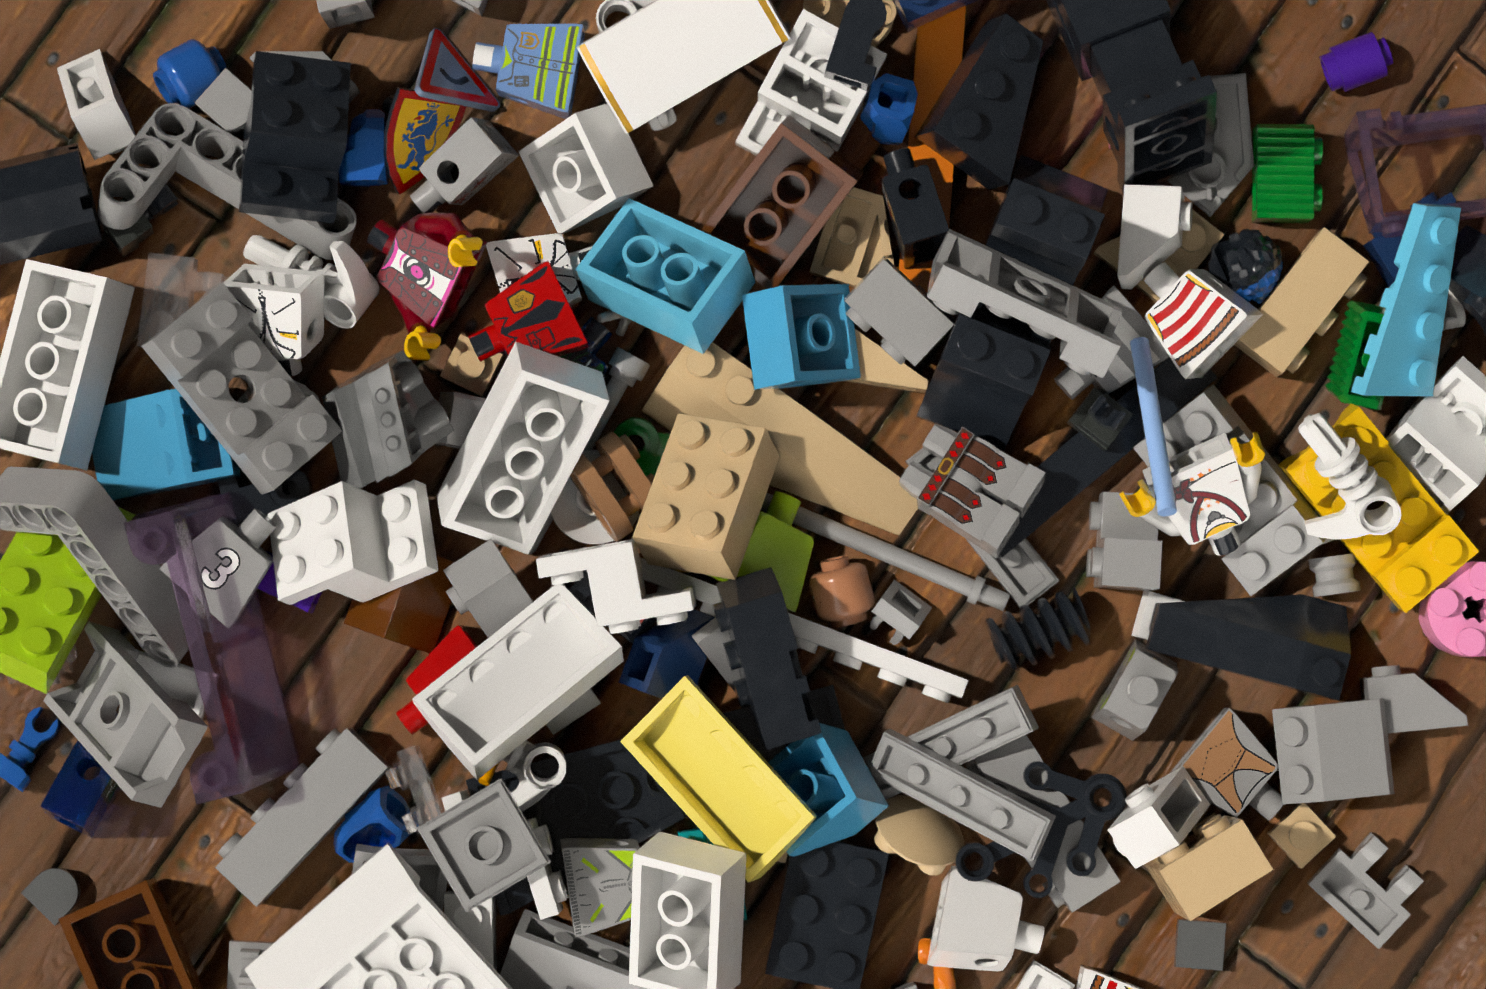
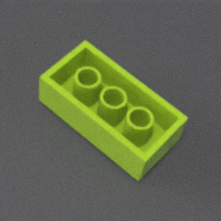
[0,507,135,694]

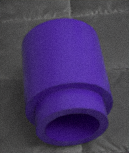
[1319,32,1393,92]

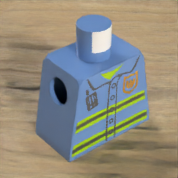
[472,24,585,119]

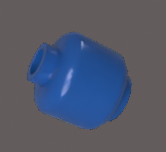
[153,39,227,109]

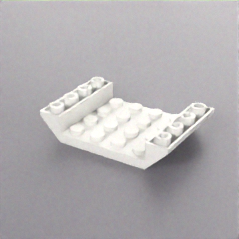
[245,842,513,989]

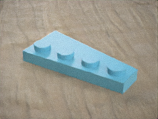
[1351,203,1461,397]

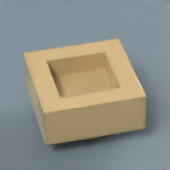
[440,334,504,398]
[1267,803,1336,869]

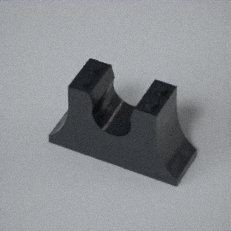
[916,155,1108,451]

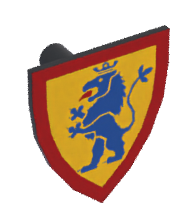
[383,87,467,195]

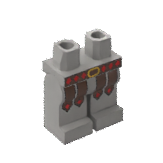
[899,424,1046,559]

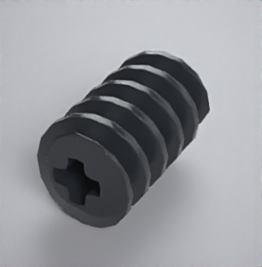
[985,587,1091,672]

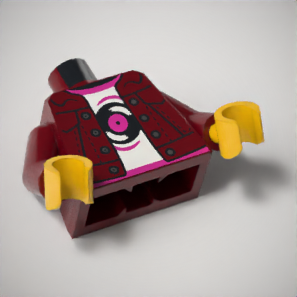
[367,213,488,361]

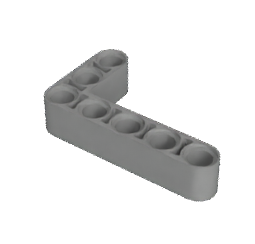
[97,103,357,260]
[0,466,203,668]

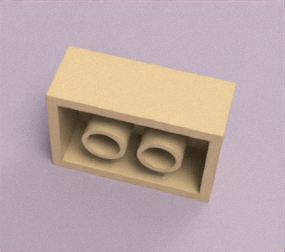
[632,414,780,580]
[1144,812,1273,921]

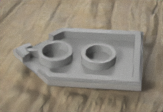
[1167,73,1254,217]

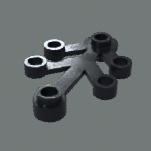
[955,761,1127,898]

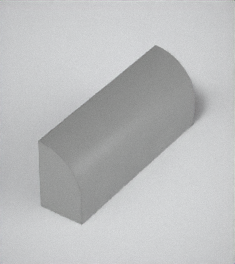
[500,909,647,989]

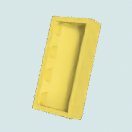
[620,675,817,883]

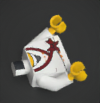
[1119,432,1265,556]

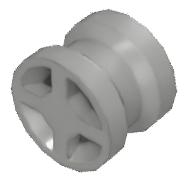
[1308,554,1361,597]

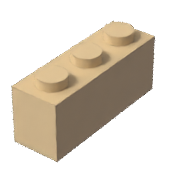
[1234,227,1369,377]

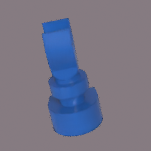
[0,707,60,792]

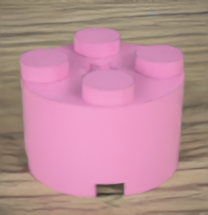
[1419,561,1486,657]

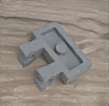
[1307,832,1424,949]

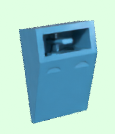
[92,388,241,501]

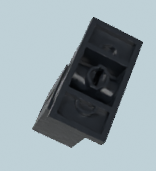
[1046,0,1217,194]

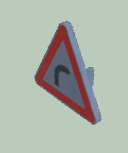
[414,28,500,112]

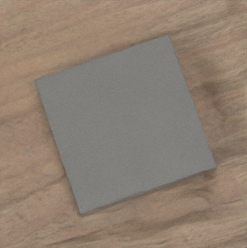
[417,778,551,912]

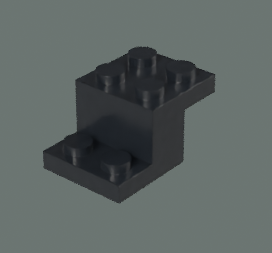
[239,51,351,223]

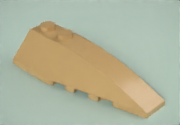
[642,342,918,536]

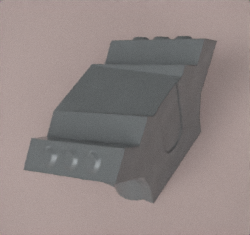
[322,350,454,489]

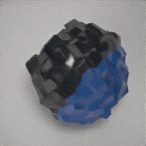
[1208,229,1283,304]

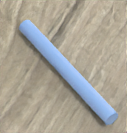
[1130,337,1177,516]

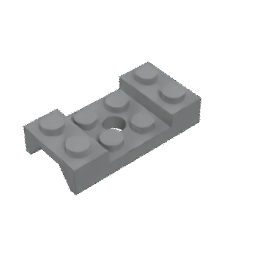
[927,229,1123,378]
[141,282,342,495]
[1133,384,1326,596]
[43,621,208,808]

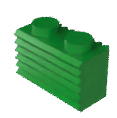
[1252,124,1323,224]
[1324,300,1385,410]

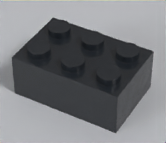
[765,841,889,989]

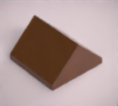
[344,556,455,653]

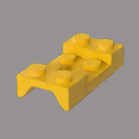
[1279,403,1479,613]

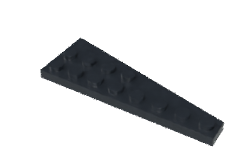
[466,685,845,916]

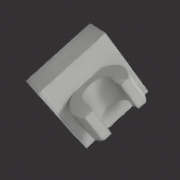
[870,579,932,645]
[227,940,274,989]

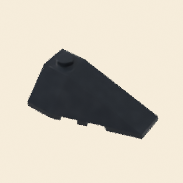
[1145,594,1351,701]

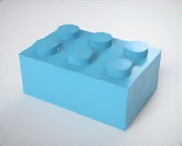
[576,198,755,354]

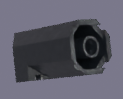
[0,143,102,265]

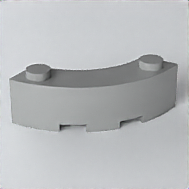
[443,539,601,735]

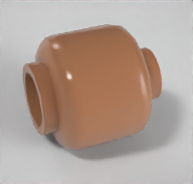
[808,555,875,628]

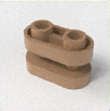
[570,431,655,542]

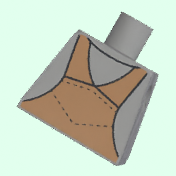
[1168,708,1284,821]

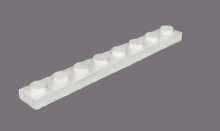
[640,558,968,703]

